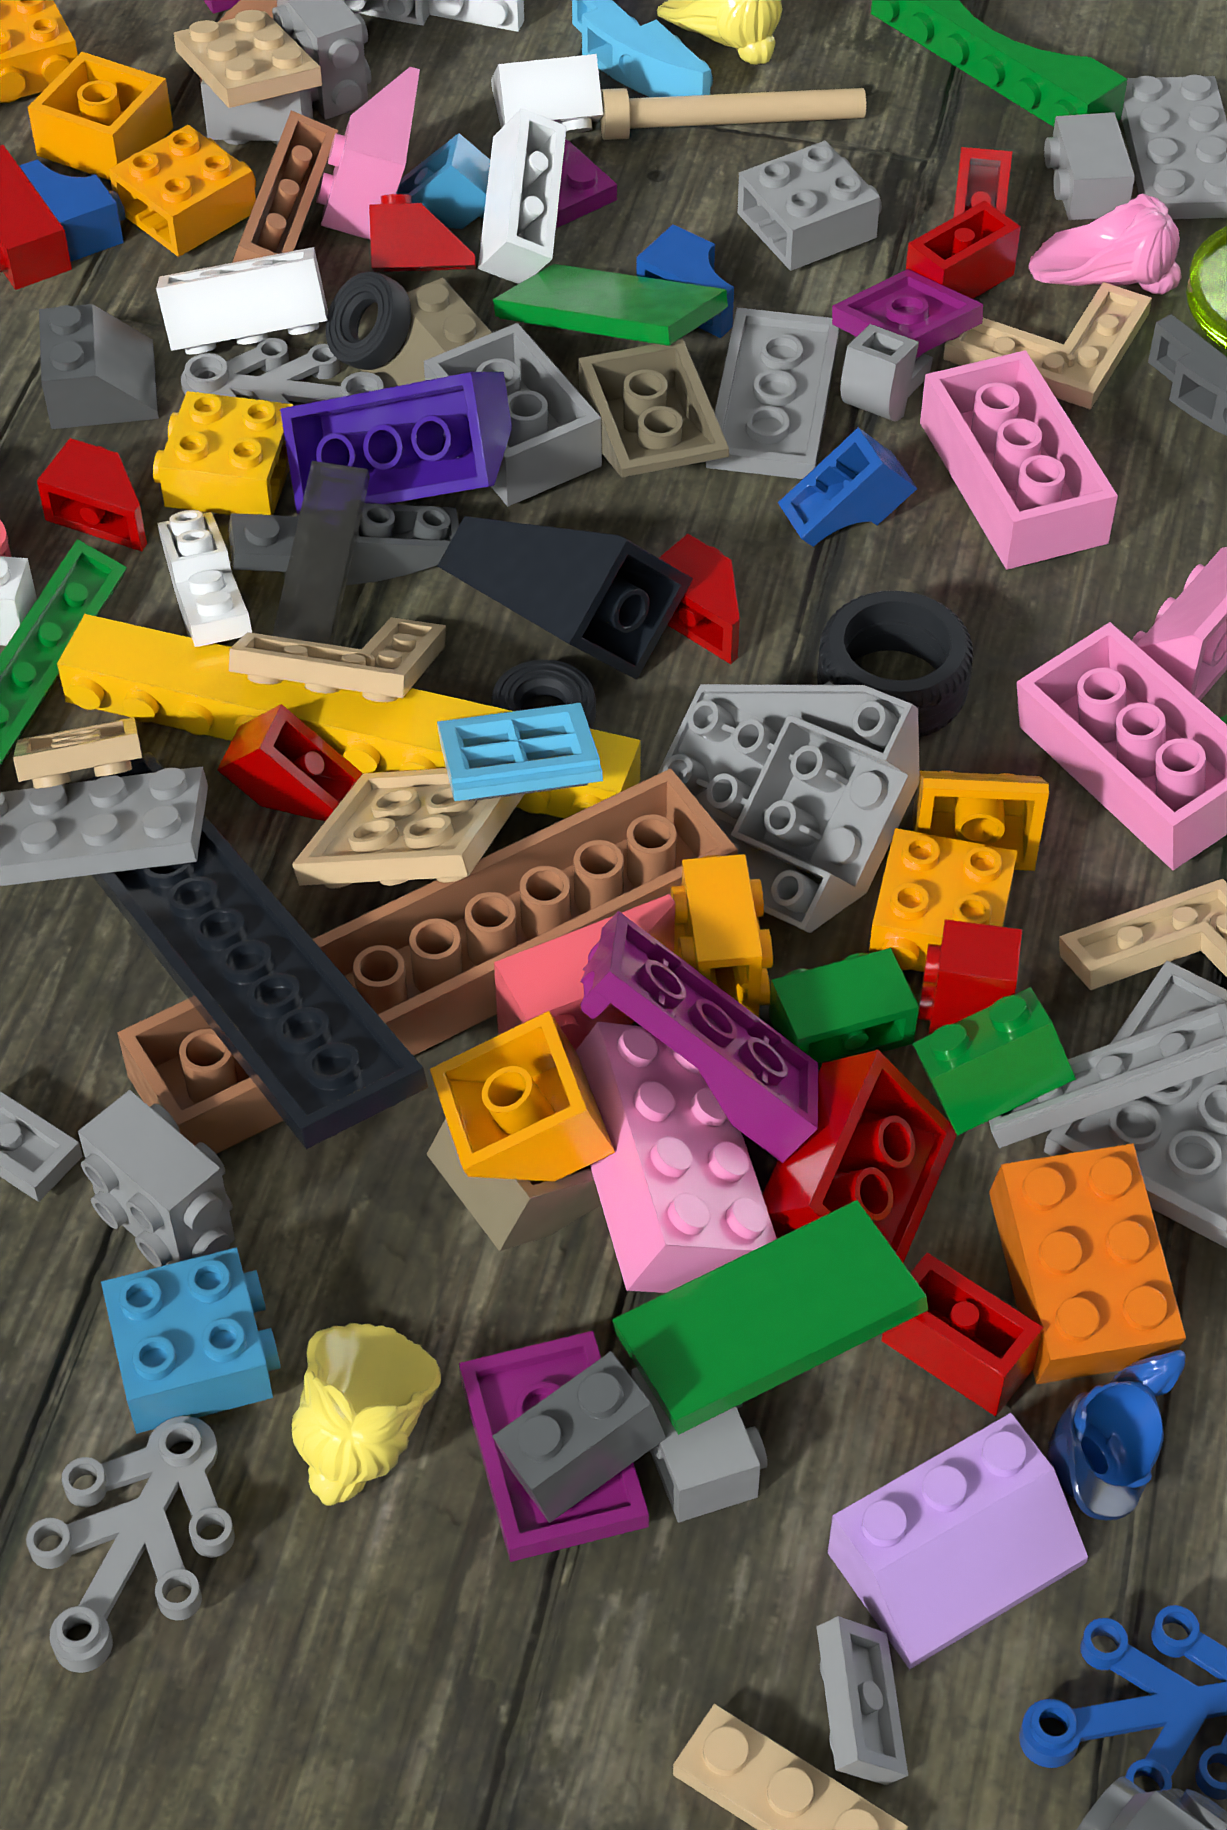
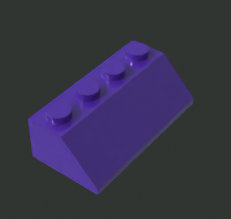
[280,372,512,517]

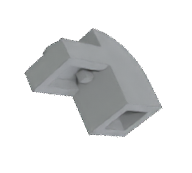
[840,324,933,421]

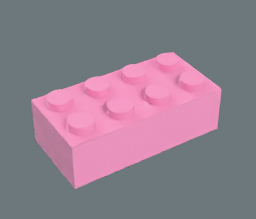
[920,350,1118,570]
[1017,622,1227,870]
[576,1022,777,1293]

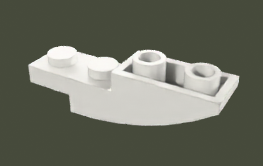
[345,0,524,32]
[157,510,252,647]

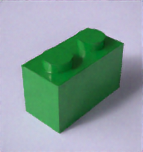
[769,948,919,1070]
[912,987,1076,1136]

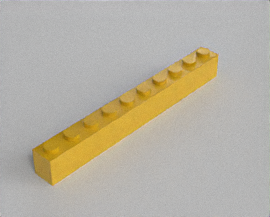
[57,614,641,819]

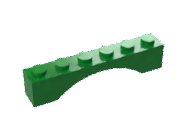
[871,0,1128,127]

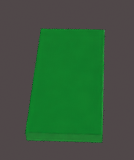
[493,264,728,346]
[612,1200,928,1435]

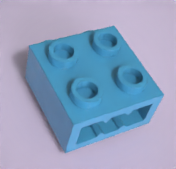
[101,1247,281,1434]

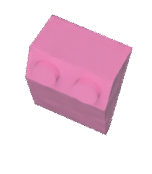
[316,67,420,240]

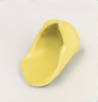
[657,0,782,65]
[292,1323,441,1506]

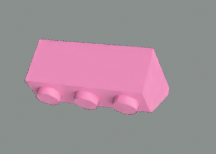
[1131,547,1227,701]

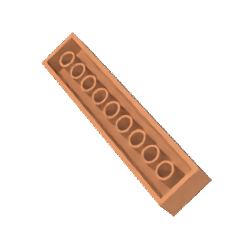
[117,768,738,1154]

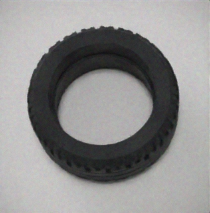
[817,591,973,738]

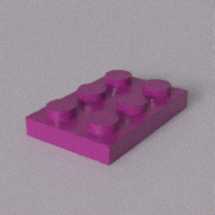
[459,1331,649,1562]

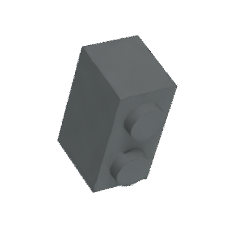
[492,1351,666,1523]

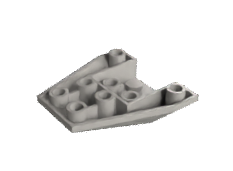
[658,684,920,933]

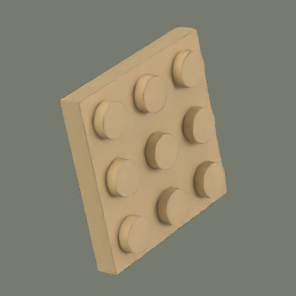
[292,764,526,888]

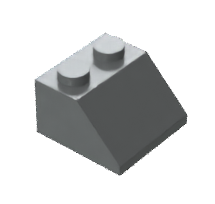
[39,304,159,429]

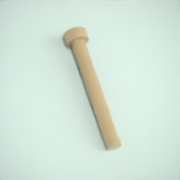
[600,88,866,140]

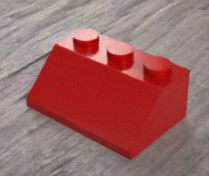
[762,1050,957,1263]

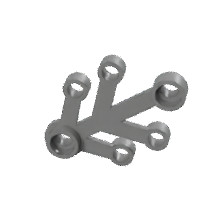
[181,338,384,404]
[26,1416,235,1673]

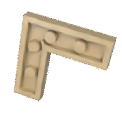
[943,282,1152,409]
[229,617,446,702]
[1059,878,1227,990]
[673,1704,908,1830]

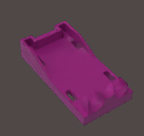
[580,911,818,1163]

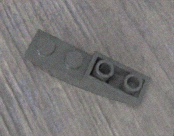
[1148,314,1227,436]
[228,502,459,588]

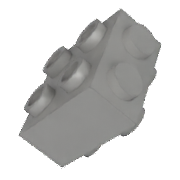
[272,0,371,120]
[737,140,882,271]
[78,1090,235,1267]

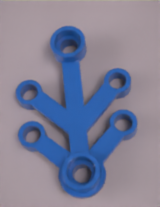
[1019,1605,1227,1800]

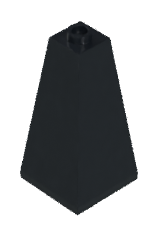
[437,516,693,680]

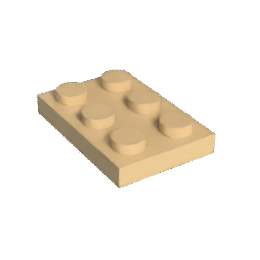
[174,10,322,108]
[13,717,142,789]

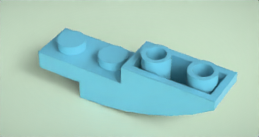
[572,0,713,97]

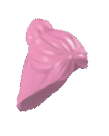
[1028,194,1182,295]

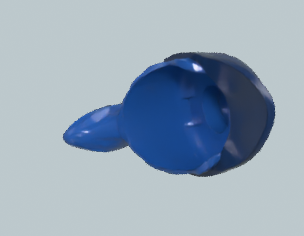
[1047,1350,1186,1521]

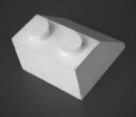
[491,54,603,133]

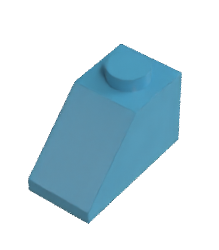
[396,133,490,229]

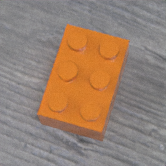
[989,1143,1186,1385]

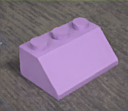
[828,1413,1088,1670]

